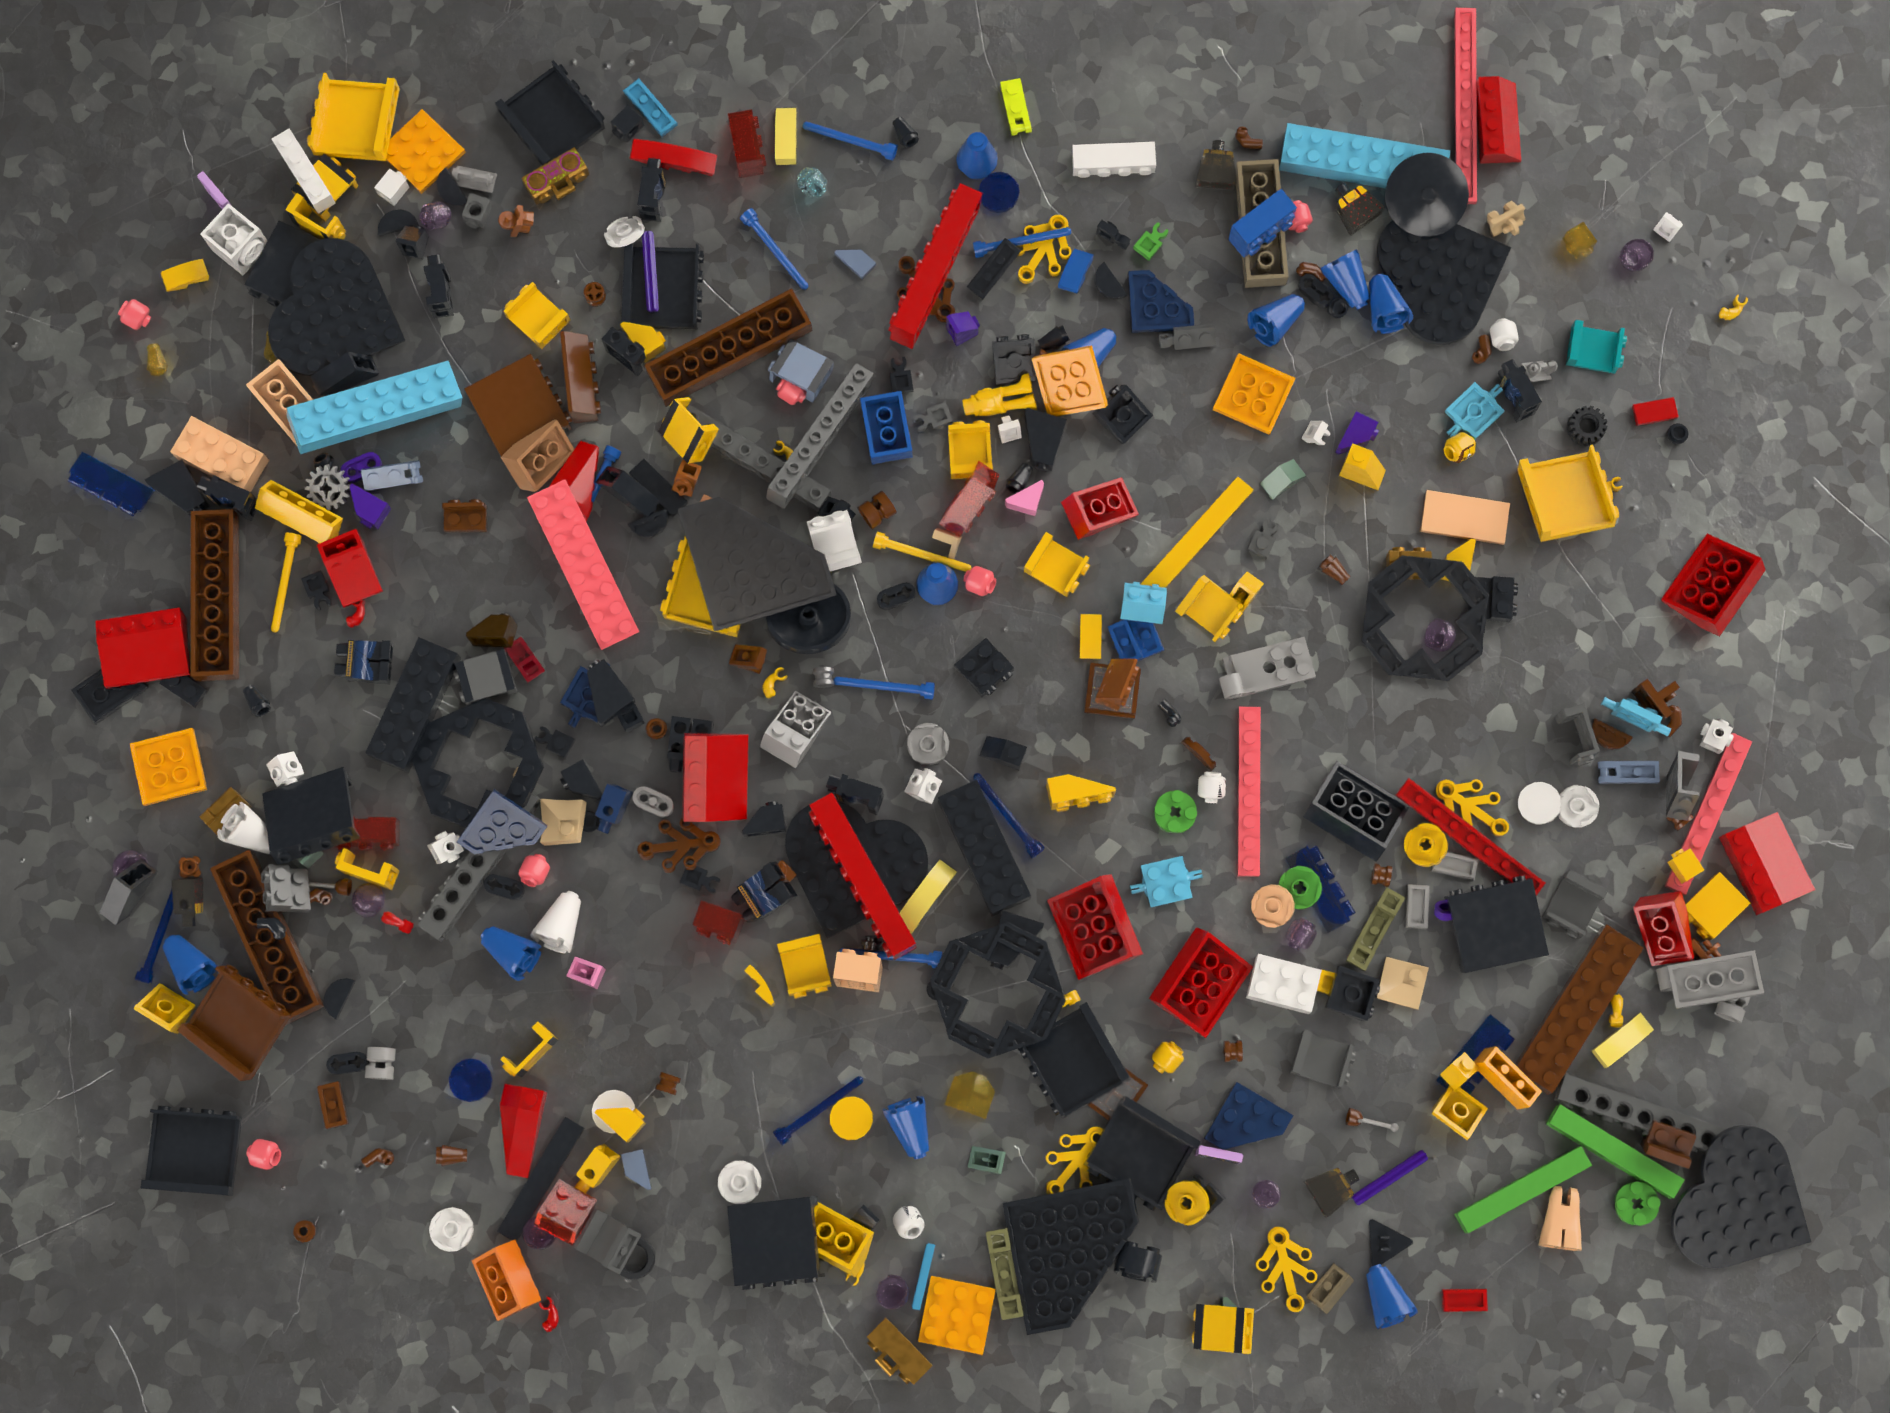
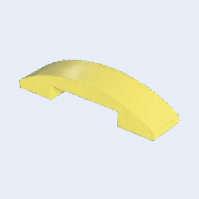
[900,860,957,935]

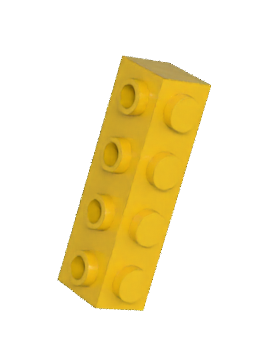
[255,480,343,543]

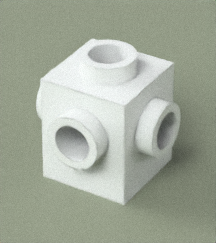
[1699,719,1734,754]
[266,751,304,787]
[904,768,942,804]
[427,831,464,864]

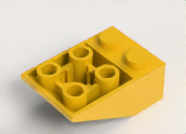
[1046,774,1116,812]

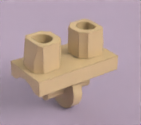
[1487,201,1525,237]

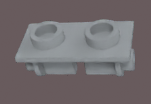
[452,165,497,193]
[1521,360,1558,382]

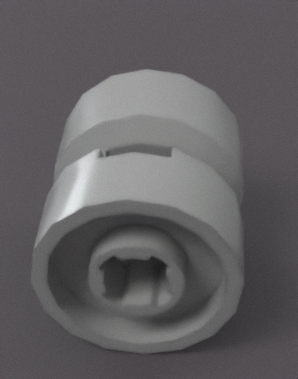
[1714,997,1751,1023]
[365,1047,396,1080]

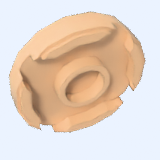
[1251,884,1295,928]

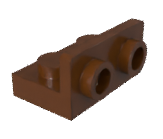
[442,499,487,533]

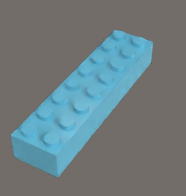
[1279,123,1450,188]
[286,361,463,454]

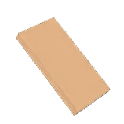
[1420,490,1510,545]

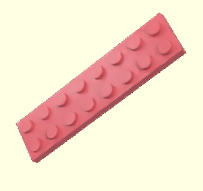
[527,479,639,650]

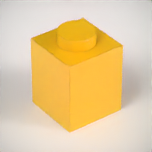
[1667,848,1704,884]
[1440,1052,1480,1091]

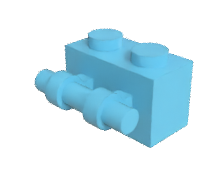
[1120,582,1167,624]

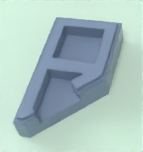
[834,250,876,279]
[621,1149,651,1190]

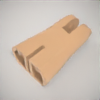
[1538,1186,1582,1251]

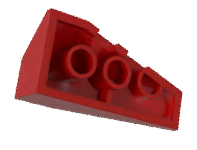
[549,441,599,522]
[500,1084,547,1178]

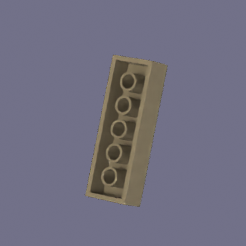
[1235,159,1288,288]

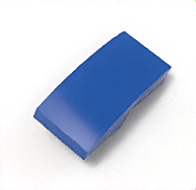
[1058,248,1093,294]

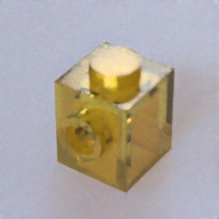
[1563,222,1598,259]

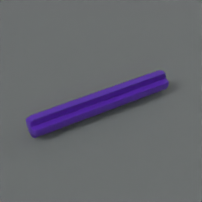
[642,231,659,312]
[1352,1150,1428,1205]

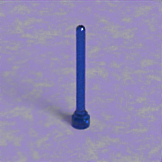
[973,773,1045,858]
[135,883,181,984]
[773,1076,863,1146]

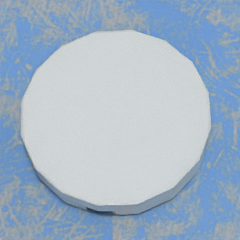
[604,216,645,247]
[1518,782,1561,825]
[1558,785,1599,828]
[592,1090,635,1134]
[718,1161,761,1204]
[429,1207,474,1252]

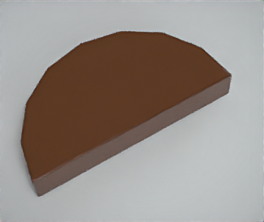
[1592,718,1633,750]
[1181,737,1216,771]

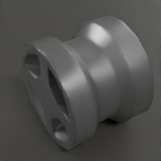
[812,667,834,688]

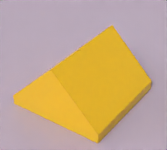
[134,983,196,1034]
[1431,1085,1488,1140]

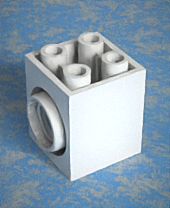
[201,203,267,275]

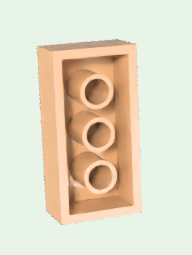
[246,359,313,447]
[170,416,269,492]
[833,949,883,992]

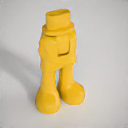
[962,373,1037,416]

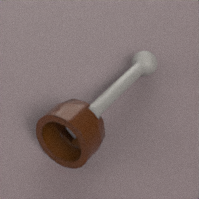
[309,878,352,896]
[1346,1108,1399,1132]

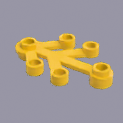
[1016,215,1072,284]
[1435,779,1509,837]
[1045,1127,1103,1194]
[1255,1227,1317,1312]

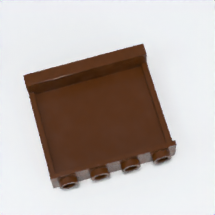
[464,354,572,456]
[177,965,291,1081]

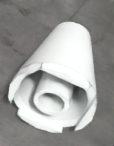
[217,802,270,854]
[531,891,581,953]

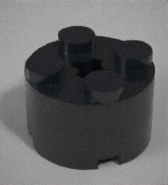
[1113,1241,1162,1283]

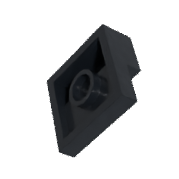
[602,327,646,377]
[992,334,1037,384]
[1092,385,1153,444]
[1468,576,1518,622]
[954,638,1014,697]
[1325,966,1380,1021]

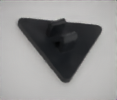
[1369,1219,1413,1266]

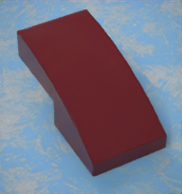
[504,636,545,683]

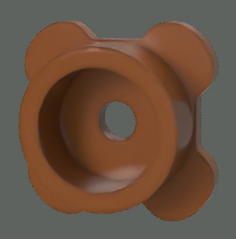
[179,856,201,878]

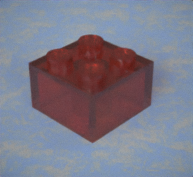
[692,900,745,945]
[534,1179,597,1246]

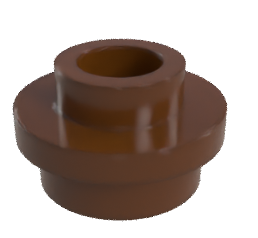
[646,718,667,740]
[293,1220,316,1242]

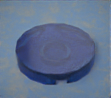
[979,172,1020,213]
[449,1058,493,1102]

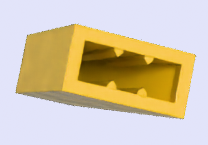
[1339,443,1386,490]

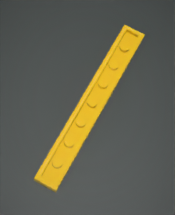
[1141,477,1254,588]

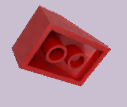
[1061,477,1139,540]
[1633,891,1694,966]

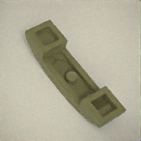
[1346,887,1405,972]
[986,1228,1024,1320]

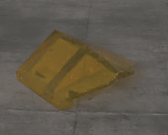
[945,1072,995,1119]

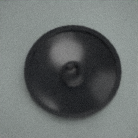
[1385,153,1469,237]
[766,584,851,654]

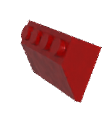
[1476,76,1522,164]

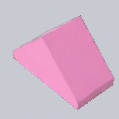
[1005,480,1044,516]
[567,957,606,989]

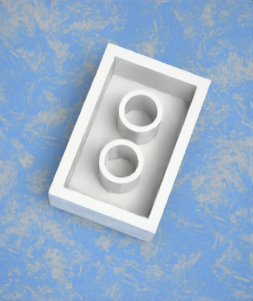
[1246,954,1322,1014]

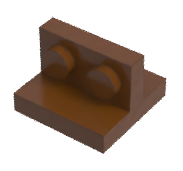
[1631,678,1680,723]
[1640,1120,1697,1169]

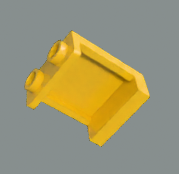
[948,420,993,479]
[335,848,400,890]
[1685,872,1750,941]

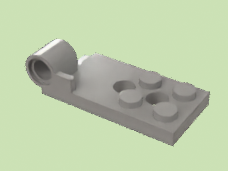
[1219,637,1316,700]
[1656,950,1764,1009]

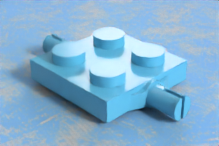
[1445,382,1505,440]
[1601,697,1671,736]
[1130,856,1203,908]

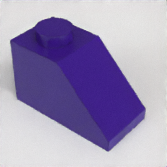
[946,311,980,346]
[1335,411,1379,454]
[350,483,391,529]

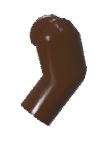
[1235,126,1263,149]
[1296,262,1326,282]
[1472,335,1492,364]
[1667,705,1682,737]
[309,888,332,905]
[361,1148,394,1168]

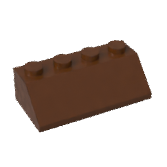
[560,331,601,423]

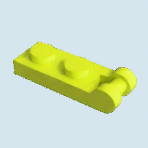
[1000,78,1032,136]

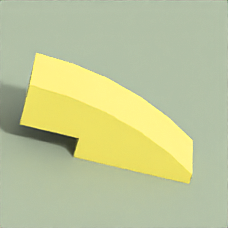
[775,108,797,165]
[1591,1012,1654,1068]

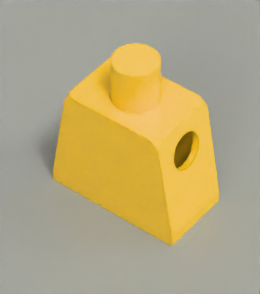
[574,1144,621,1195]

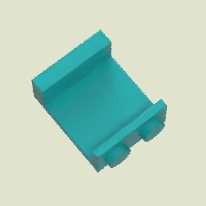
[1565,320,1627,374]

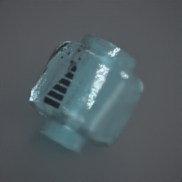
[797,167,827,198]

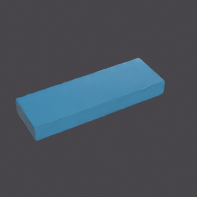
[623,78,678,137]
[912,1243,935,1310]

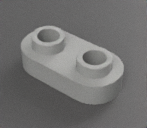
[633,786,674,817]

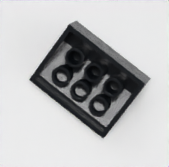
[1303,761,1410,862]

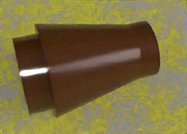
[1319,554,1351,585]
[436,1145,467,1166]

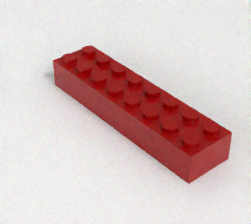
[888,183,983,349]
[808,793,917,961]

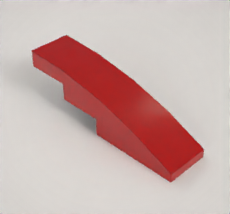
[629,139,717,176]

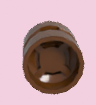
[857,491,897,530]

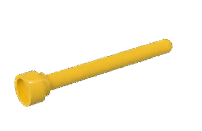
[873,531,971,572]
[271,532,302,633]

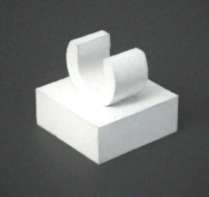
[1653,212,1683,242]
[998,415,1022,443]
[1301,421,1330,445]

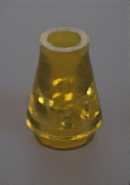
[147,343,168,376]

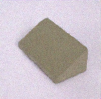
[1306,1263,1354,1314]

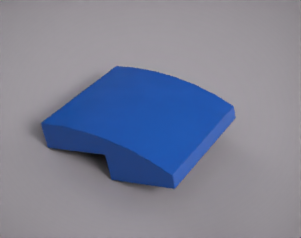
[1108,619,1164,661]

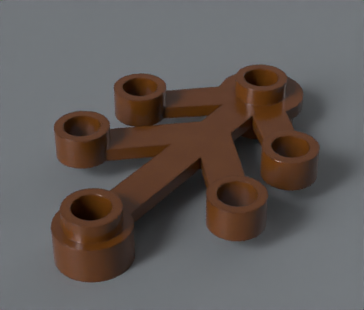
[897,256,955,323]
[637,819,721,873]

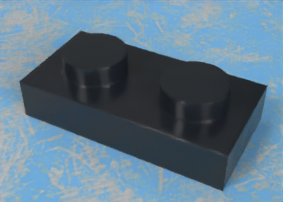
[159,676,207,708]

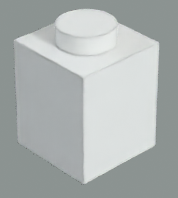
[374,169,409,206]

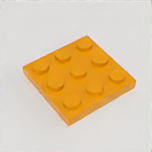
[386,109,466,194]
[1032,345,1108,416]
[1213,353,1295,435]
[130,728,207,806]
[918,1276,996,1355]

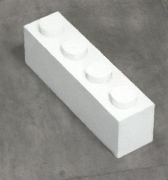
[272,129,336,214]
[1072,142,1156,178]

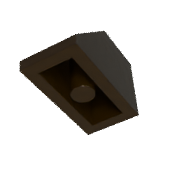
[466,613,518,648]

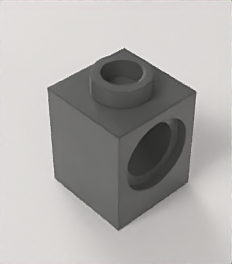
[462,193,493,228]

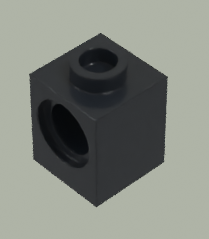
[611,105,644,142]

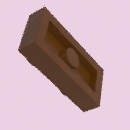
[317,1081,349,1129]

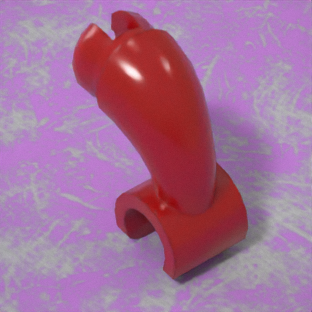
[346,599,365,628]
[381,912,414,934]
[539,1296,559,1332]

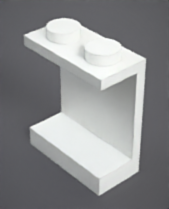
[806,510,862,571]

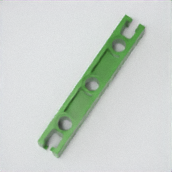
[1546,1104,1685,1199]
[1454,1146,1592,1234]

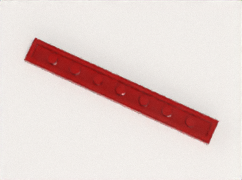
[1395,778,1546,896]

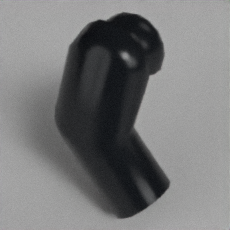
[1158,699,1182,727]
[257,918,286,940]

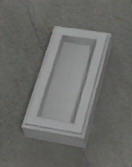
[1431,852,1479,881]
[1405,884,1429,929]

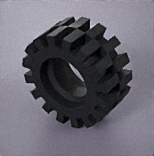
[1567,406,1608,446]

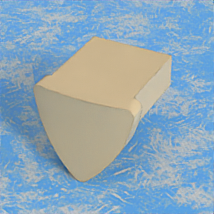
[932,528,962,559]

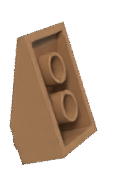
[501,419,574,492]

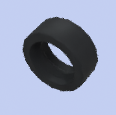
[620,1238,655,1279]

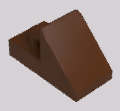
[729,644,767,674]

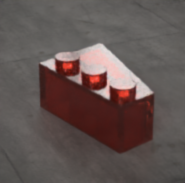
[728,109,766,178]
[939,461,1000,538]
[335,817,400,851]

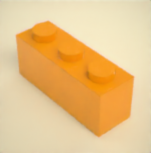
[1474,1046,1542,1110]

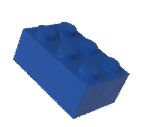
[1228,189,1297,258]
[860,391,913,464]

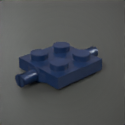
[560,664,611,728]

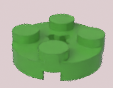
[1154,790,1197,834]
[1279,866,1322,909]
[1614,1181,1660,1226]

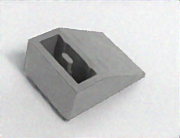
[760,691,831,768]

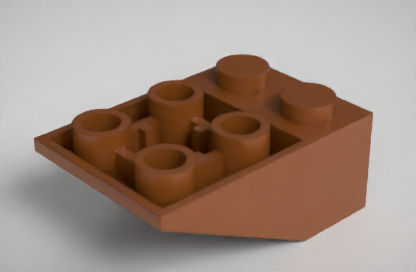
[1095,658,1140,711]

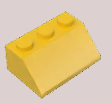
[814,1202,874,1277]

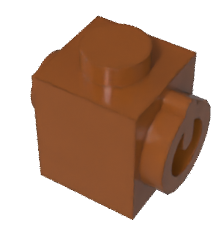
[672,459,702,497]

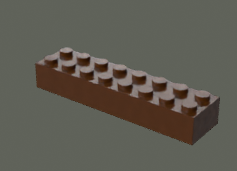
[644,288,813,407]
[191,509,239,681]
[210,850,324,1026]
[1515,924,1644,1095]

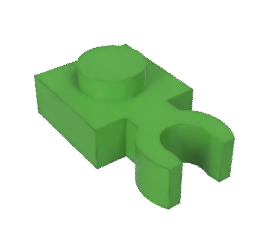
[1133,222,1169,261]

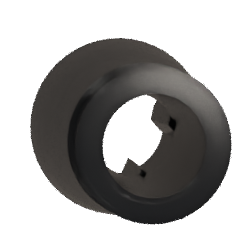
[892,117,919,148]
[1038,325,1070,350]
[1006,463,1033,494]
[243,685,271,717]

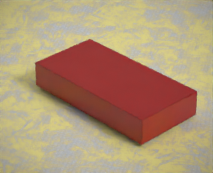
[1632,397,1679,426]
[1442,1289,1488,1312]

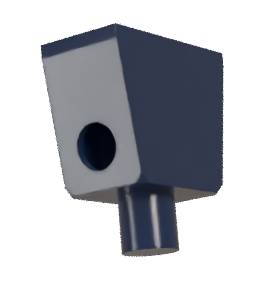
[595,784,634,834]

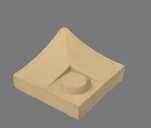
[540,799,587,846]
[1377,957,1429,1010]

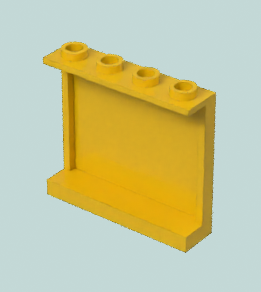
[307,73,400,161]
[1517,445,1619,542]
[660,536,741,637]

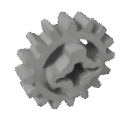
[304,464,351,511]

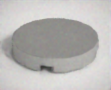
[907,723,949,766]

